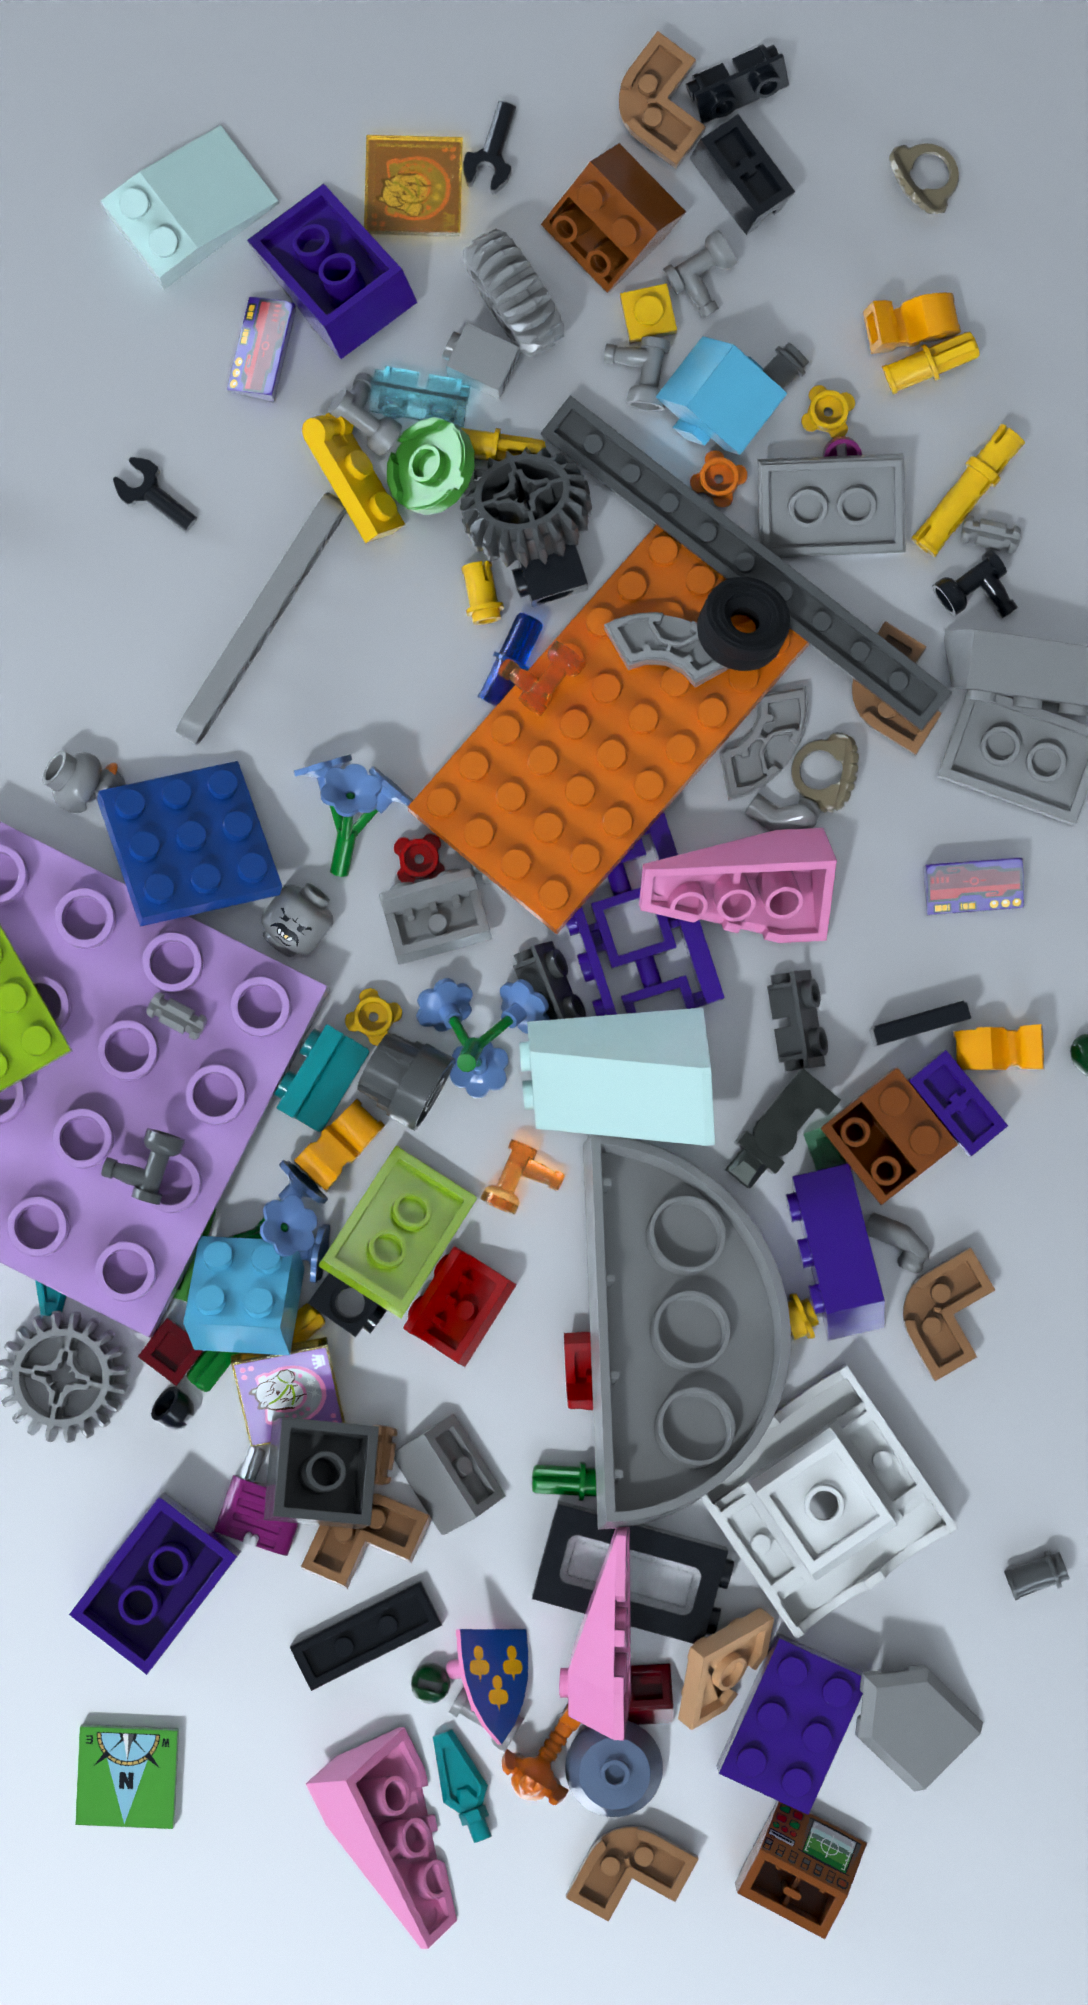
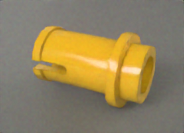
[461,561,504,625]

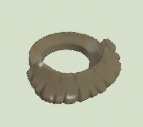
[889,143,959,214]
[791,732,859,813]

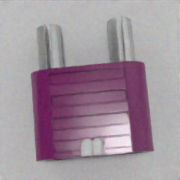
[214,1446,299,1556]

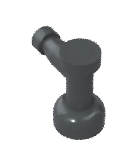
[101,1128,185,1205]

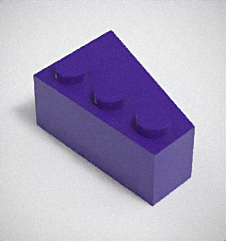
[785,1164,885,1341]

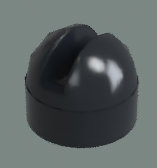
[151,1386,195,1430]

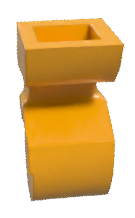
[863,292,961,354]
[952,1024,1045,1070]
[294,1098,385,1193]

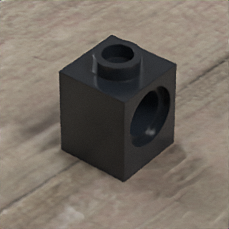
[511,544,588,607]
[308,1273,387,1337]

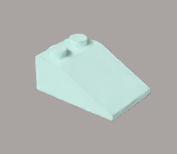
[101,125,279,290]

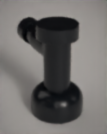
[932,550,1018,618]

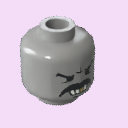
[261,883,333,957]

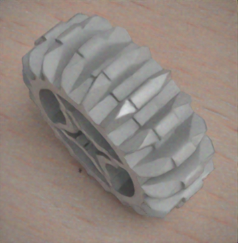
[463,229,564,357]
[0,1310,130,1443]

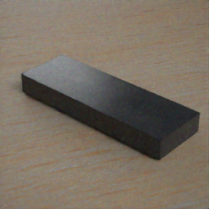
[290,1580,443,1691]

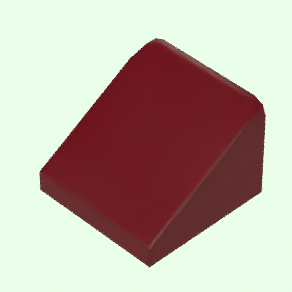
[627,1663,674,1725]

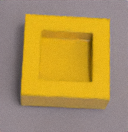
[620,283,677,344]

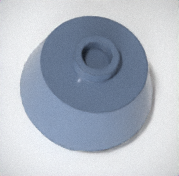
[565,1721,663,1817]

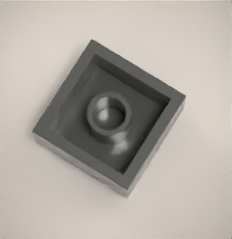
[264,1417,379,1529]

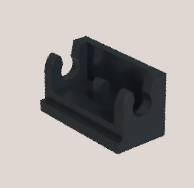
[690,114,795,235]

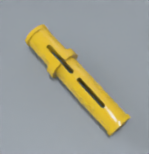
[911,424,1025,557]

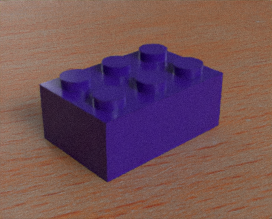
[69,1492,241,1675]
[716,1632,863,1815]

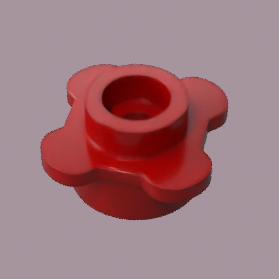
[394,833,445,883]

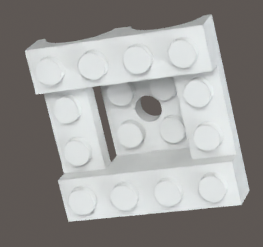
[701,1364,958,1640]

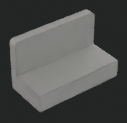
[394,1414,506,1535]

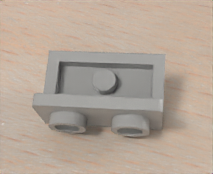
[379,868,492,965]

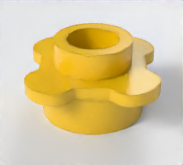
[801,385,855,438]
[345,988,402,1046]
[788,1293,819,1341]

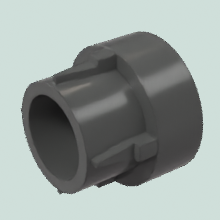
[357,1033,455,1131]

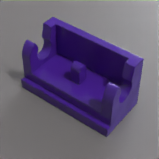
[907,1050,1008,1157]

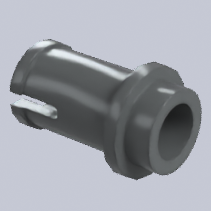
[763,342,809,389]
[1004,1551,1070,1601]

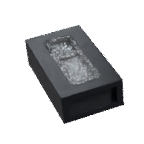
[532,1500,734,1644]

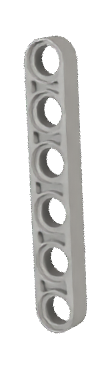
[176,492,346,745]

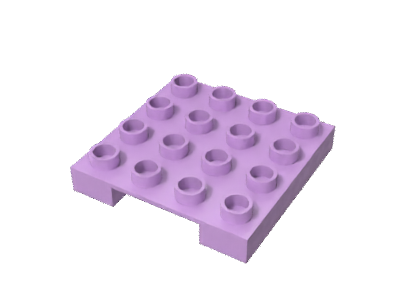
[0,822,329,1337]

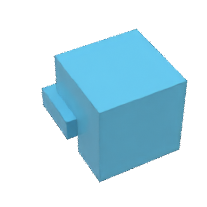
[656,336,787,455]

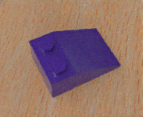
[247,184,418,359]

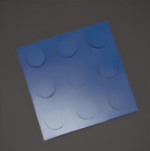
[97,761,282,927]

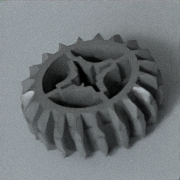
[460,446,592,568]

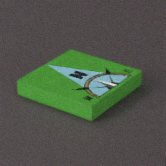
[75,1724,179,1829]

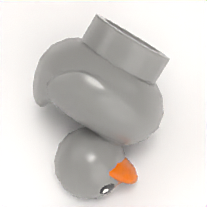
[42,751,126,813]

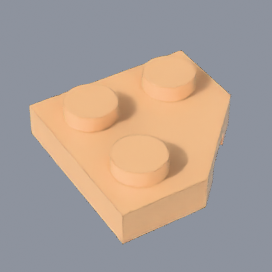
[678,1607,774,1730]

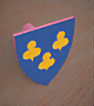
[446,1629,528,1745]

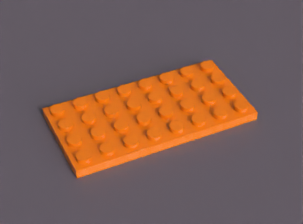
[408,525,809,934]

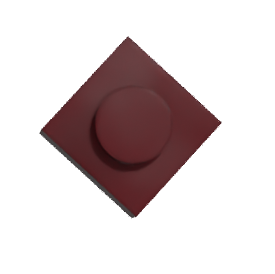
[138,1317,203,1386]

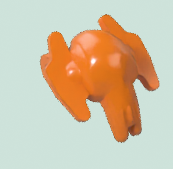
[501,1704,581,1805]

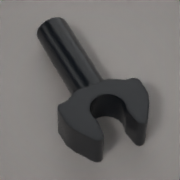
[463,101,516,195]
[113,457,198,533]

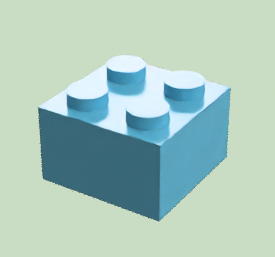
[183,1236,305,1356]

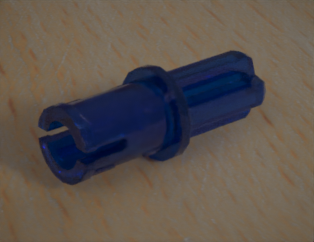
[477,613,543,706]

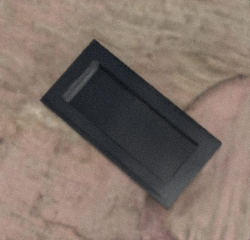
[869,1000,971,1047]

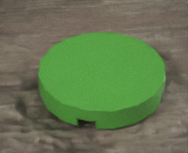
[387,417,475,515]

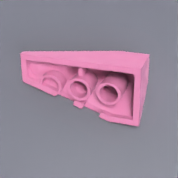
[639,828,837,943]
[559,1526,631,1741]
[306,1727,457,1949]

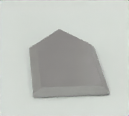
[855,1665,983,1792]

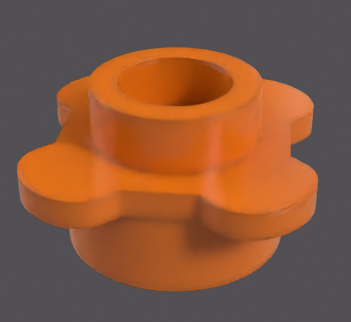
[690,450,747,508]

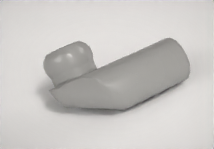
[744,793,820,831]
[866,1212,929,1274]

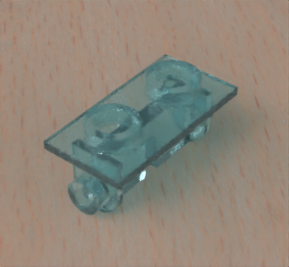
[369,366,471,428]

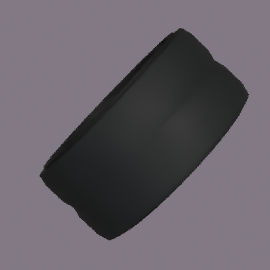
[697,577,790,671]

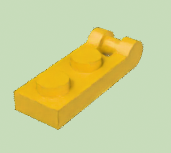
[302,413,406,544]

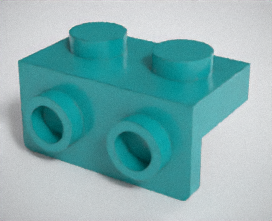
[274,1024,369,1132]

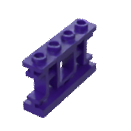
[566,813,725,1016]

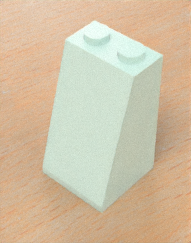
[519,1008,715,1146]

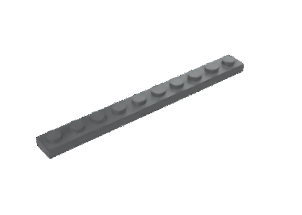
[540,395,952,732]

